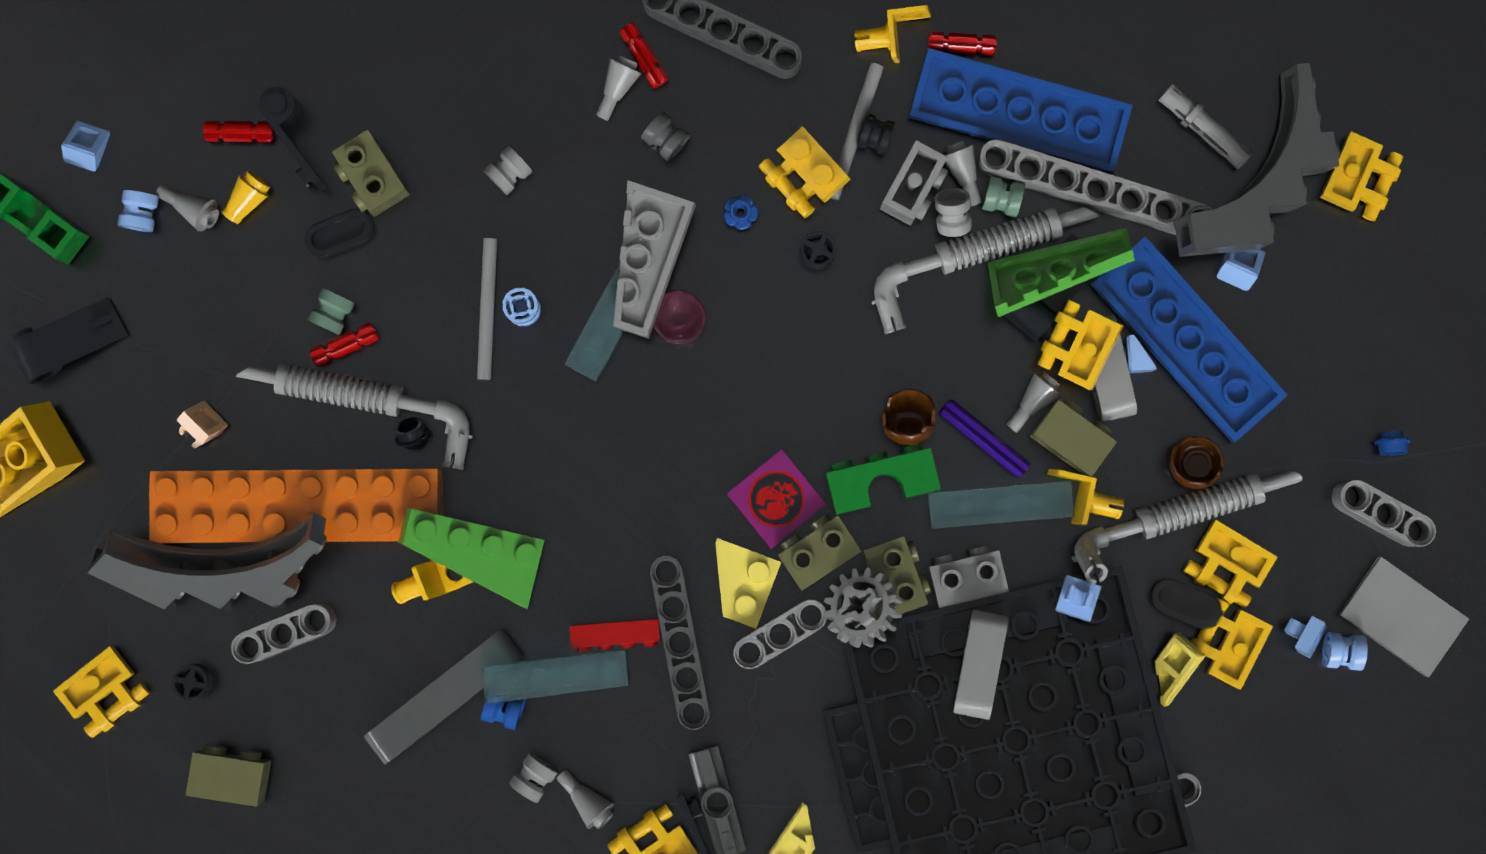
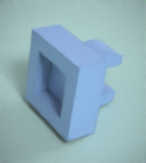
[1055,575,1102,622]
[1284,616,1327,658]

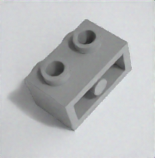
[880,140,948,226]
[927,545,1009,609]

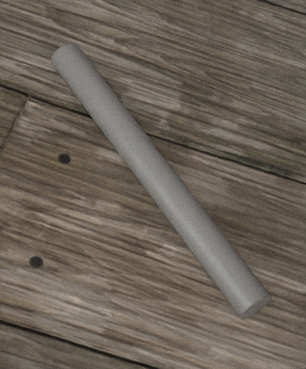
[831,63,884,200]
[477,238,497,380]

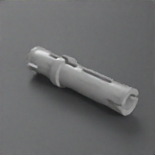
[1158,83,1253,170]

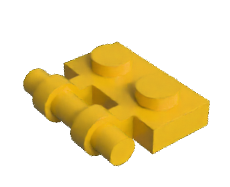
[759,126,851,218]
[1319,131,1403,221]
[1037,299,1124,390]
[1183,520,1277,609]
[1191,598,1273,690]
[53,646,150,738]
[607,804,700,854]

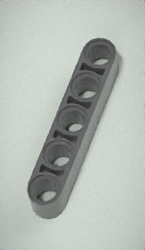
[642,0,802,79]
[650,556,710,730]
[363,629,524,765]

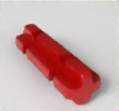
[620,22,668,89]
[927,32,997,56]
[203,121,274,142]
[309,323,378,367]

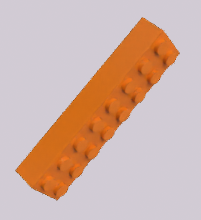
[149,469,443,543]

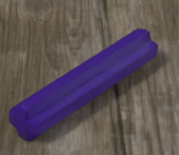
[940,399,1030,477]

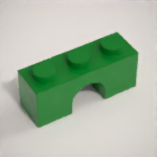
[0,172,90,264]
[825,443,941,515]

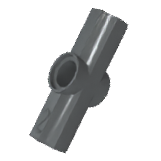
[688,745,747,854]

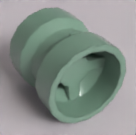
[982,175,1025,218]
[307,288,355,335]

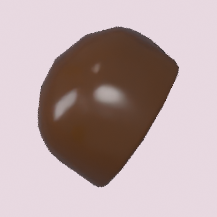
[882,389,936,445]
[1169,436,1225,490]

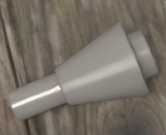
[596,55,642,121]
[944,140,983,207]
[156,184,219,232]
[1006,372,1062,433]
[556,769,614,829]

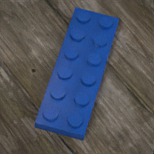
[909,48,1133,175]
[1090,236,1288,443]

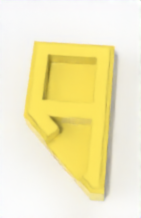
[1154,632,1206,707]
[767,802,815,854]

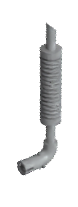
[872,207,1100,334]
[235,362,473,470]
[1072,471,1303,584]

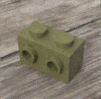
[332,129,410,217]
[1030,399,1117,477]
[778,514,862,591]
[862,536,932,614]
[185,745,271,807]

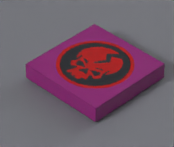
[727,449,826,549]

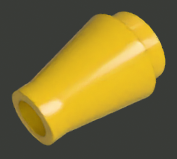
[221,170,271,224]

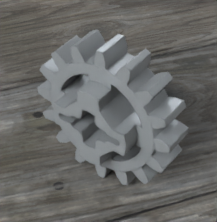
[823,568,903,648]

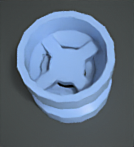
[117,190,159,232]
[503,288,541,326]
[1322,632,1368,671]

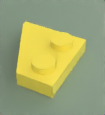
[715,538,781,629]

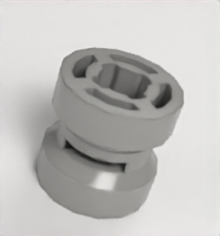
[483,146,533,195]
[935,188,972,237]
[509,753,558,803]

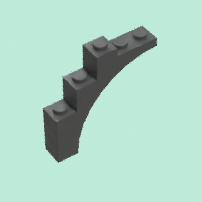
[1174,63,1340,257]
[87,513,327,610]

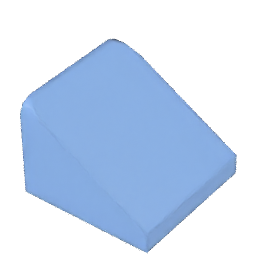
[61,120,110,172]
[1217,249,1266,291]
[1122,335,1157,373]

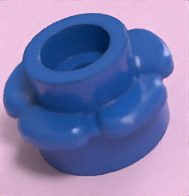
[723,195,758,230]
[1375,431,1411,456]

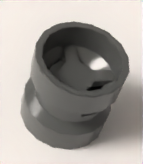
[641,111,690,161]

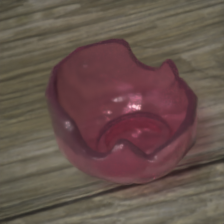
[654,290,706,344]

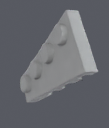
[613,180,696,339]

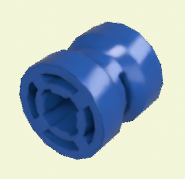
[481,686,526,731]

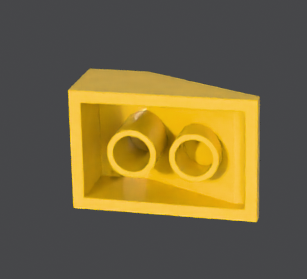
[0,401,85,517]

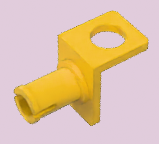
[854,5,931,63]
[1047,469,1124,526]
[391,561,473,604]

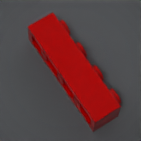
[569,618,661,652]

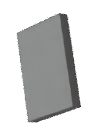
[1338,557,1469,677]

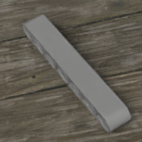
[977,140,1212,235]

